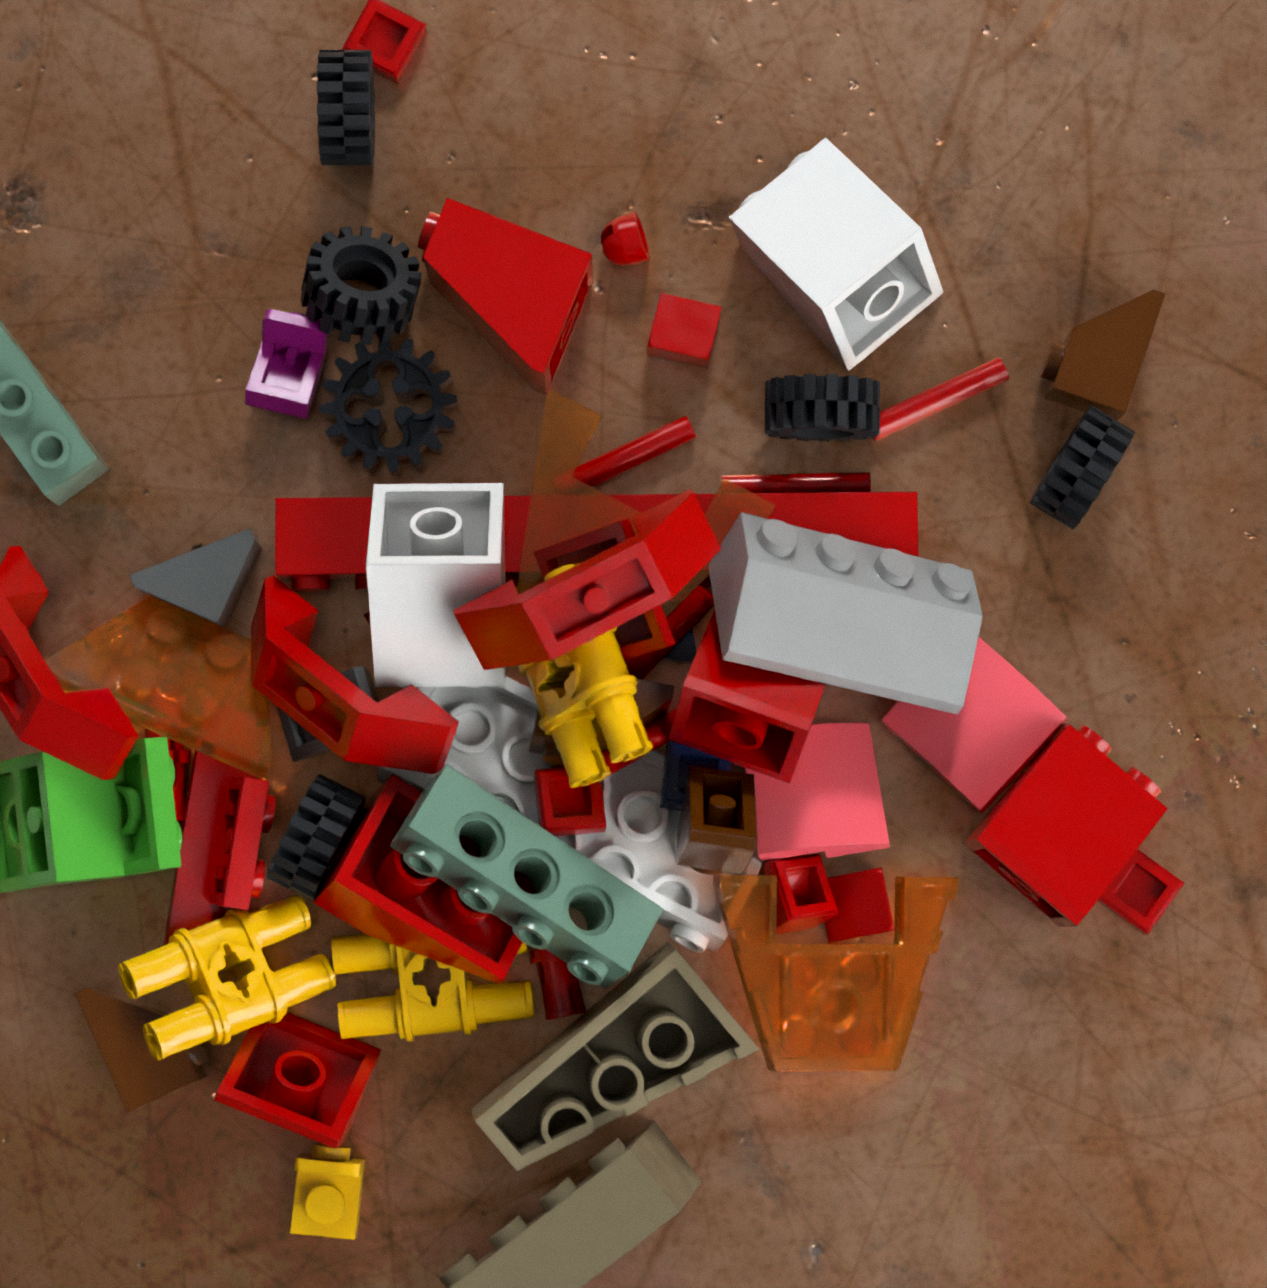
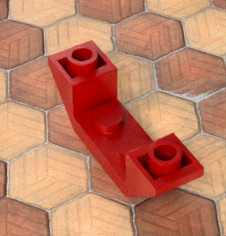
[453,489,721,670]
[0,546,139,781]
[251,575,459,774]

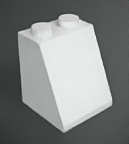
[729,137,944,372]
[366,483,506,688]

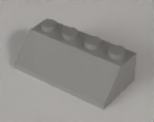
[708,512,983,715]

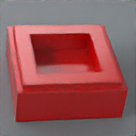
[341,0,427,84]
[533,767,607,837]
[1098,849,1185,935]

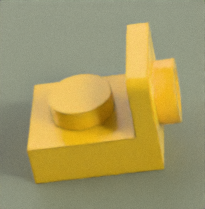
[290,1143,365,1240]

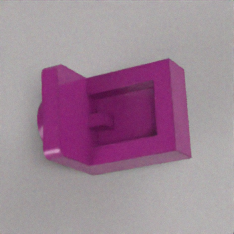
[245,309,327,419]

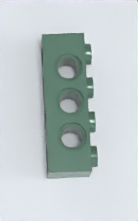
[0,319,110,506]
[390,764,664,989]

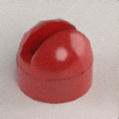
[601,212,650,266]

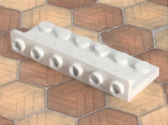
[376,676,764,953]

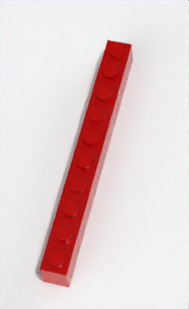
[275,492,919,593]

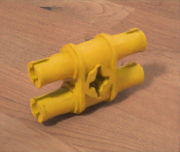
[518,563,653,788]
[118,894,336,1060]
[331,933,535,1042]

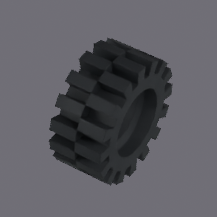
[317,50,375,165]
[300,226,422,345]
[765,374,880,442]
[1030,405,1135,530]
[267,774,366,901]

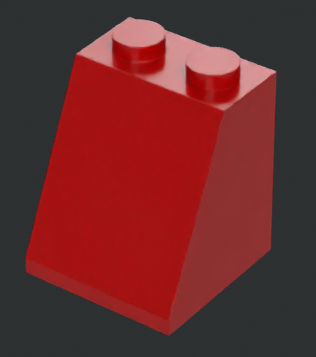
[418,198,593,396]
[668,609,826,784]
[962,724,1168,927]

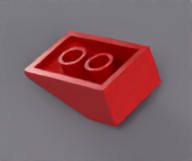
[313,774,534,984]

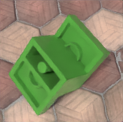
[0,737,182,893]

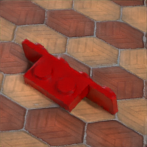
[163,708,275,971]

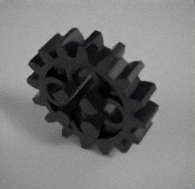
[319,338,459,476]

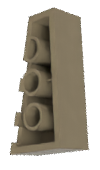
[471,942,760,1171]
[439,1121,702,1288]

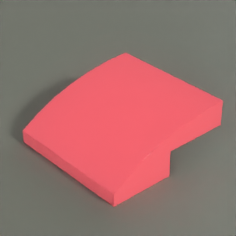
[881,637,1068,814]
[745,723,890,862]

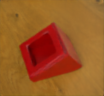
[647,293,722,369]
[762,853,839,936]
[824,867,894,943]

